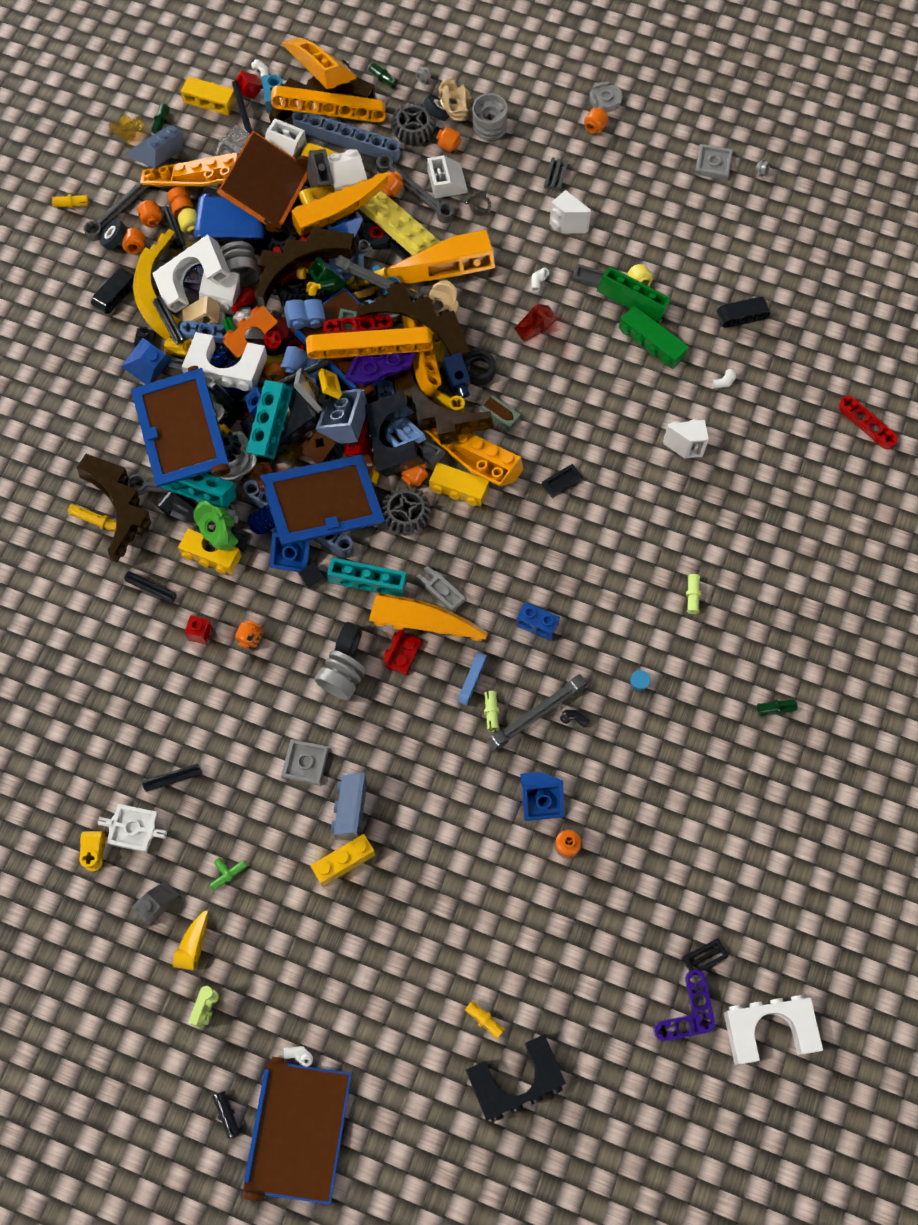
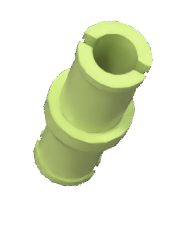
[686,574,701,614]
[484,691,500,732]

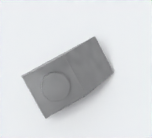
[307,149,333,188]
[131,881,180,926]

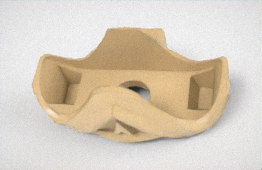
[439,78,472,121]
[428,280,459,316]

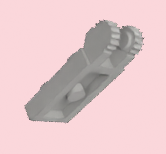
[416,566,466,612]

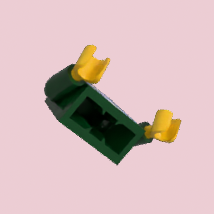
[297,256,350,296]

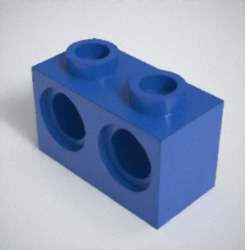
[516,602,560,641]

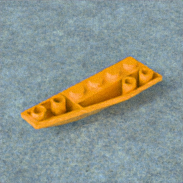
[282,37,357,89]
[140,153,238,188]
[292,172,389,236]
[387,229,495,284]
[422,428,524,487]
[369,592,488,641]

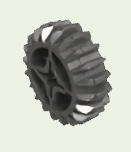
[391,102,436,145]
[381,486,431,536]

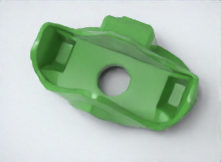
[194,501,238,551]

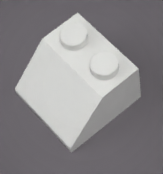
[328,149,367,191]
[549,190,591,234]
[199,271,240,315]

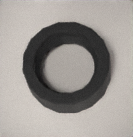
[463,350,496,386]
[335,622,362,658]

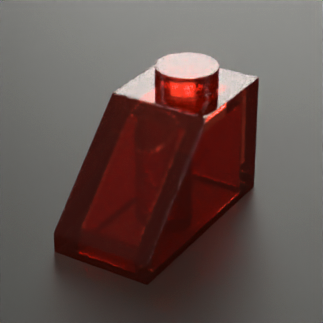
[514,304,558,342]

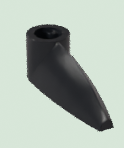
[157,491,196,523]

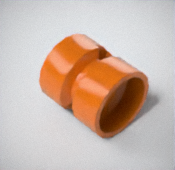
[167,186,195,220]

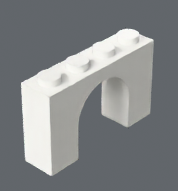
[152,235,231,313]
[182,332,267,391]
[724,995,823,1065]

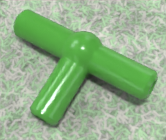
[210,858,247,891]

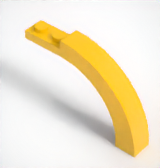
[133,229,180,340]

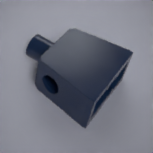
[441,352,470,399]

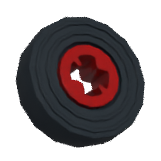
[361,220,392,250]

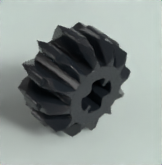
[221,430,242,462]

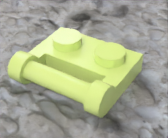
[188,986,219,1029]

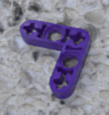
[653,970,715,1041]

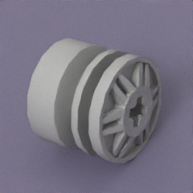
[472,93,507,140]
[221,241,260,288]
[314,650,366,701]

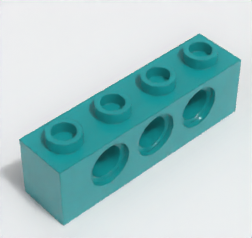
[246,380,293,460]
[161,473,236,508]
[327,557,407,597]

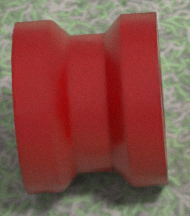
[263,328,284,349]

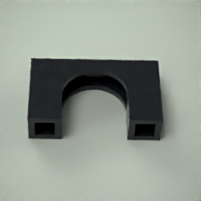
[240,383,320,463]
[365,390,425,477]
[466,1034,566,1123]

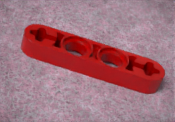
[323,314,393,334]
[838,396,898,450]

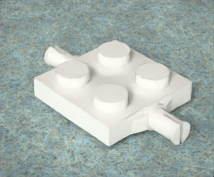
[98,804,167,853]

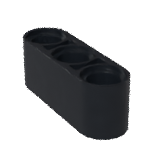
[91,267,134,314]
[717,297,771,328]

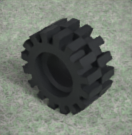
[265,222,298,252]

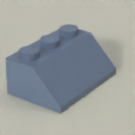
[125,126,183,168]
[316,389,368,444]
[331,772,367,841]

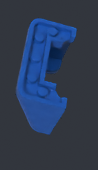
[194,194,267,243]

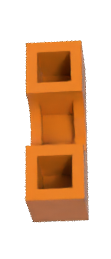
[222,305,278,359]

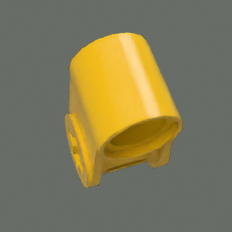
[79,831,106,872]

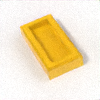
[318,368,342,399]

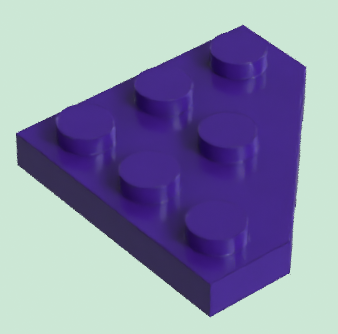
[346,352,416,386]

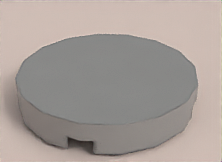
[589,82,623,112]

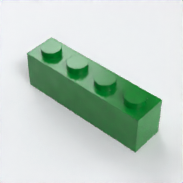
[597,266,672,323]
[619,305,689,369]

